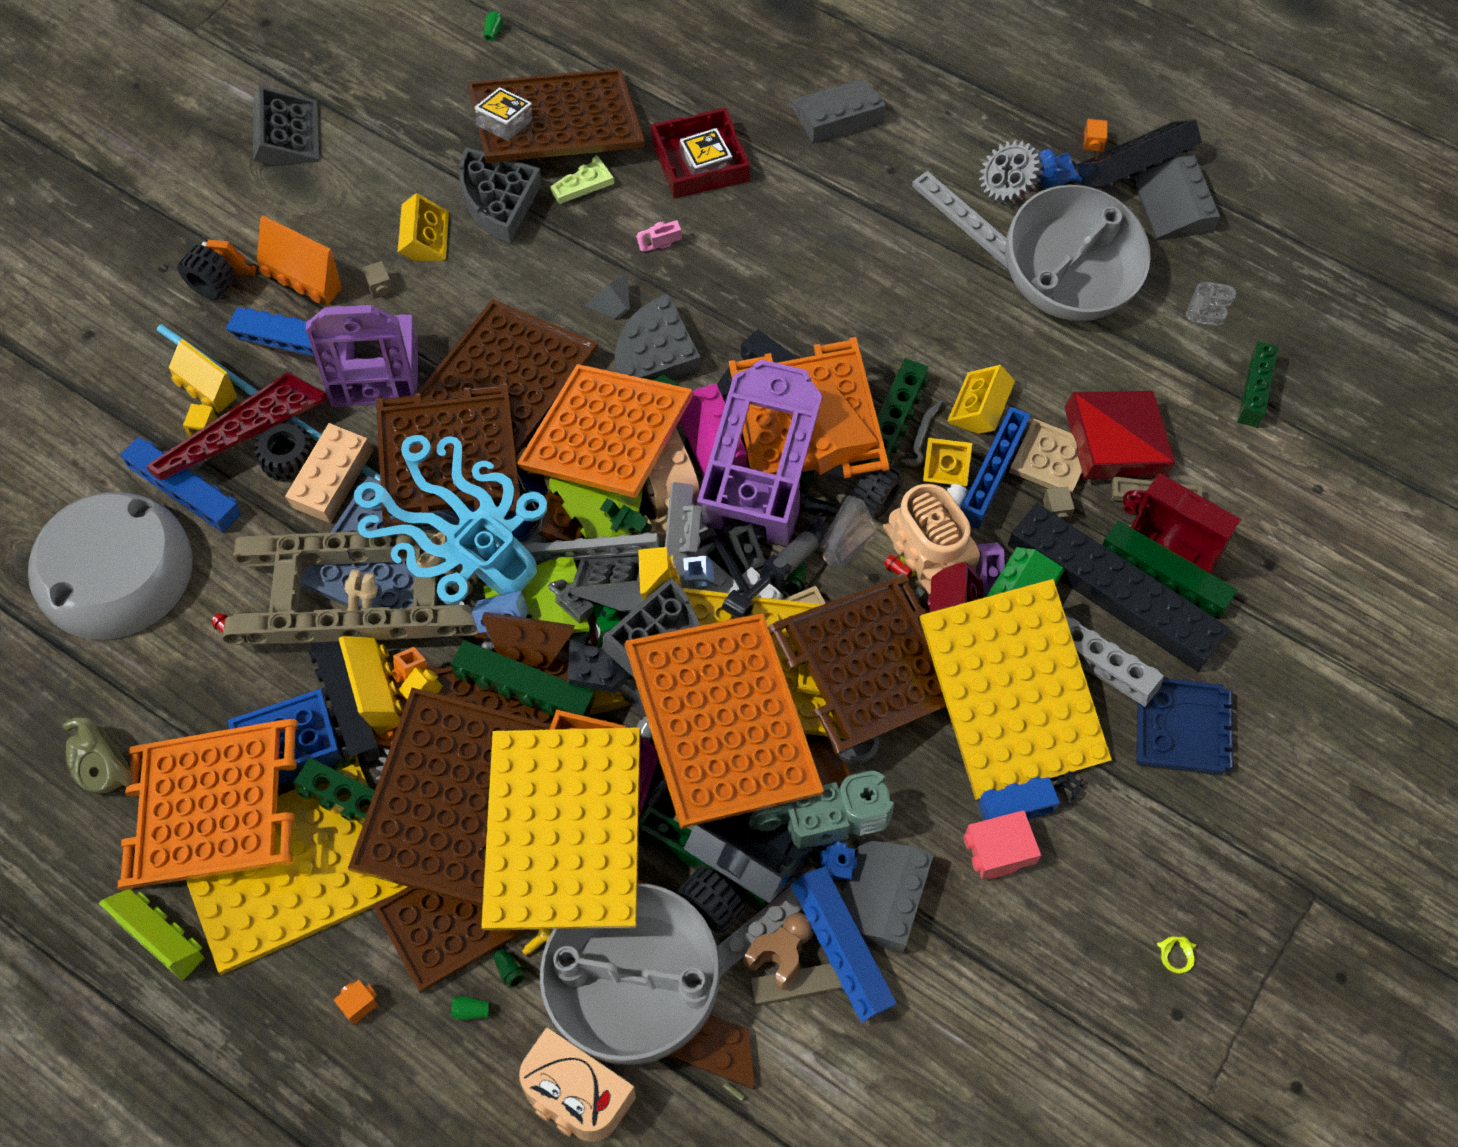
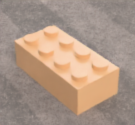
[285,423,373,523]

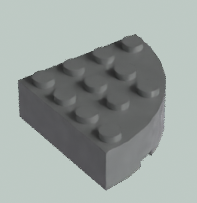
[459,147,542,243]
[615,294,700,381]
[602,578,699,677]

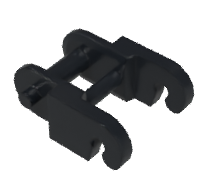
[1054,771,1084,806]

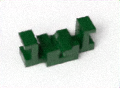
[600,498,652,535]

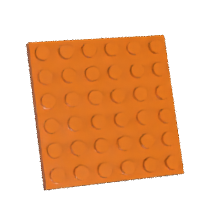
[517,364,694,498]

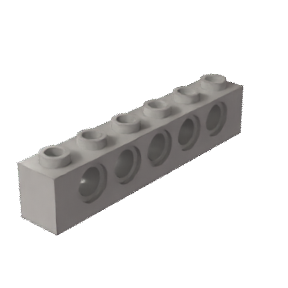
[1065,616,1164,707]

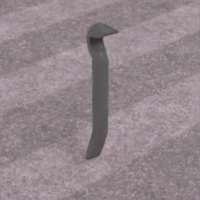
[900,399,944,468]

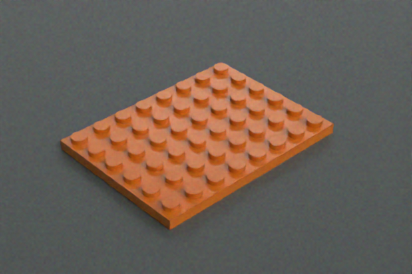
[625,613,824,829]

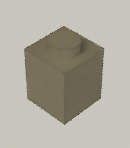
[362,261,393,299]
[1043,486,1074,522]

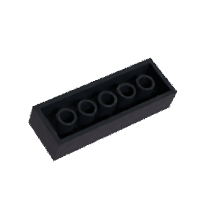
[1076,119,1202,189]

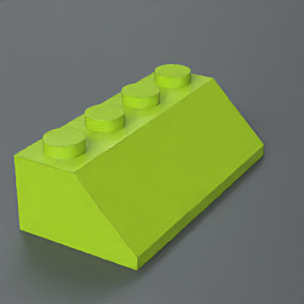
[98,889,205,981]

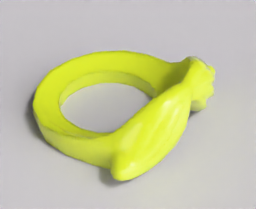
[1157,937,1196,974]

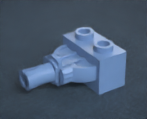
[472,591,529,638]

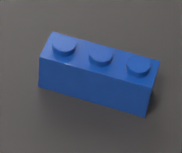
[978,777,1060,821]

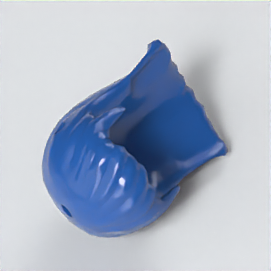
[1036,149,1083,188]

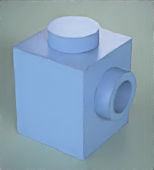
[684,556,715,589]

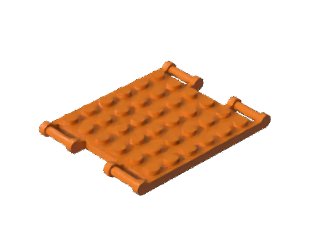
[728,337,889,487]
[117,719,298,891]

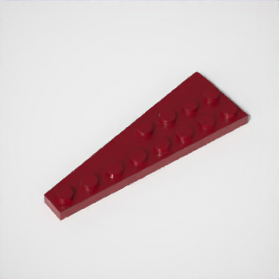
[146,372,328,481]

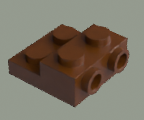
[533,492,584,542]

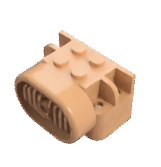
[883,484,980,596]

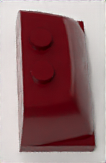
[928,562,982,613]

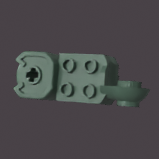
[749,770,894,849]

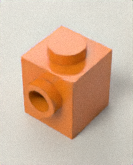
[392,647,427,684]
[333,980,378,1025]

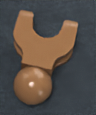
[744,912,814,990]

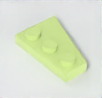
[551,155,614,204]

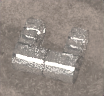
[1186,282,1236,325]

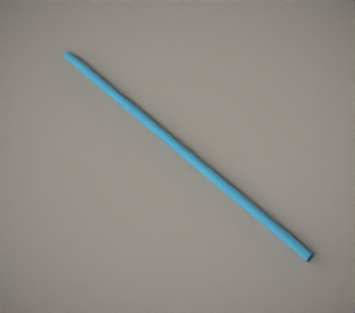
[157,324,380,481]

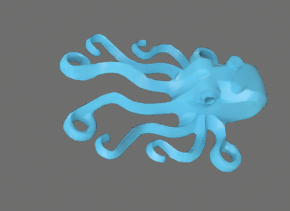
[354,435,547,605]

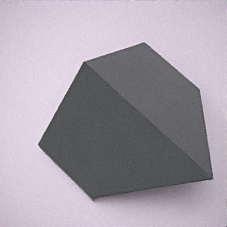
[584,275,630,320]

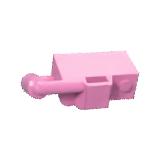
[637,220,682,252]

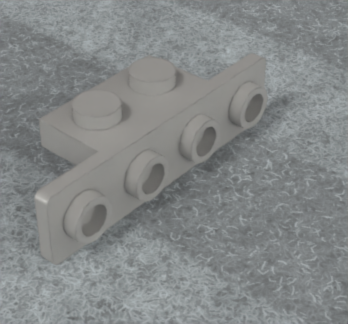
[665,482,703,575]

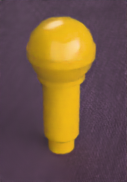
[522,929,553,956]

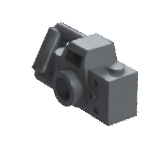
[548,579,594,624]

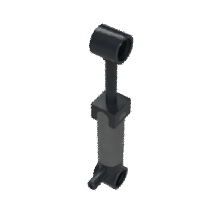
[722,513,837,618]

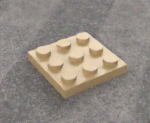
[1009,419,1082,495]

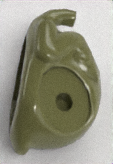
[62,717,132,794]

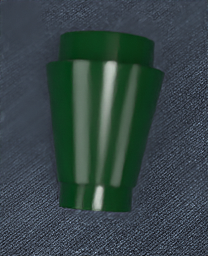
[784,562,807,594]
[493,949,526,988]

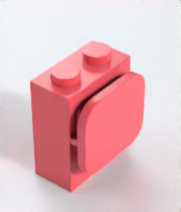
[963,810,1041,879]

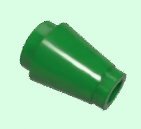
[483,11,504,42]
[451,995,489,1021]

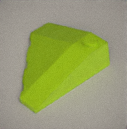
[548,477,643,539]
[484,557,589,634]

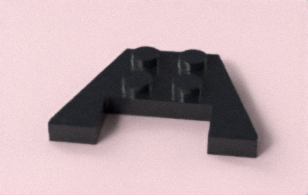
[568,627,632,693]

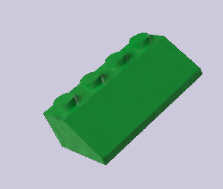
[986,547,1064,597]

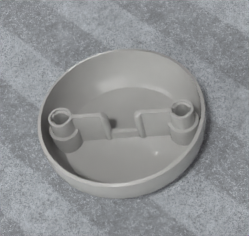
[1005,185,1150,321]
[28,492,193,640]
[540,883,720,1066]

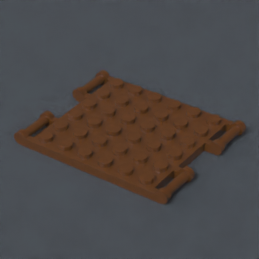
[376,383,520,528]
[767,575,947,755]

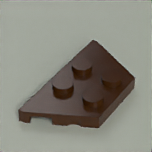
[482,612,575,668]
[667,1015,754,1090]

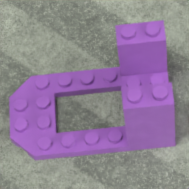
[306,305,418,407]
[697,360,822,546]

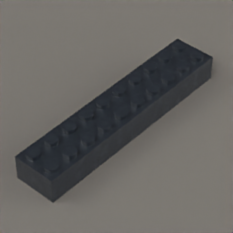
[1007,502,1229,672]

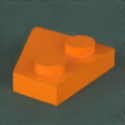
[206,240,257,276]

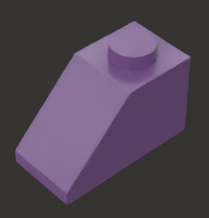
[977,542,1005,595]

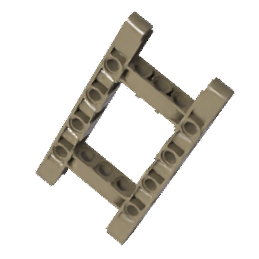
[223,529,479,645]

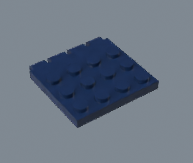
[1136,677,1233,775]

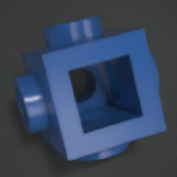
[820,842,857,881]

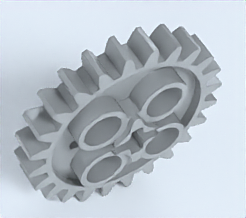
[979,140,1043,204]

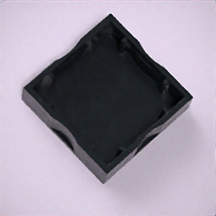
[684,812,816,903]

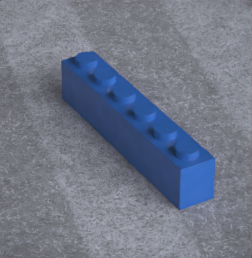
[226,307,338,356]
[961,406,1031,529]
[120,437,241,533]
[791,867,897,1023]

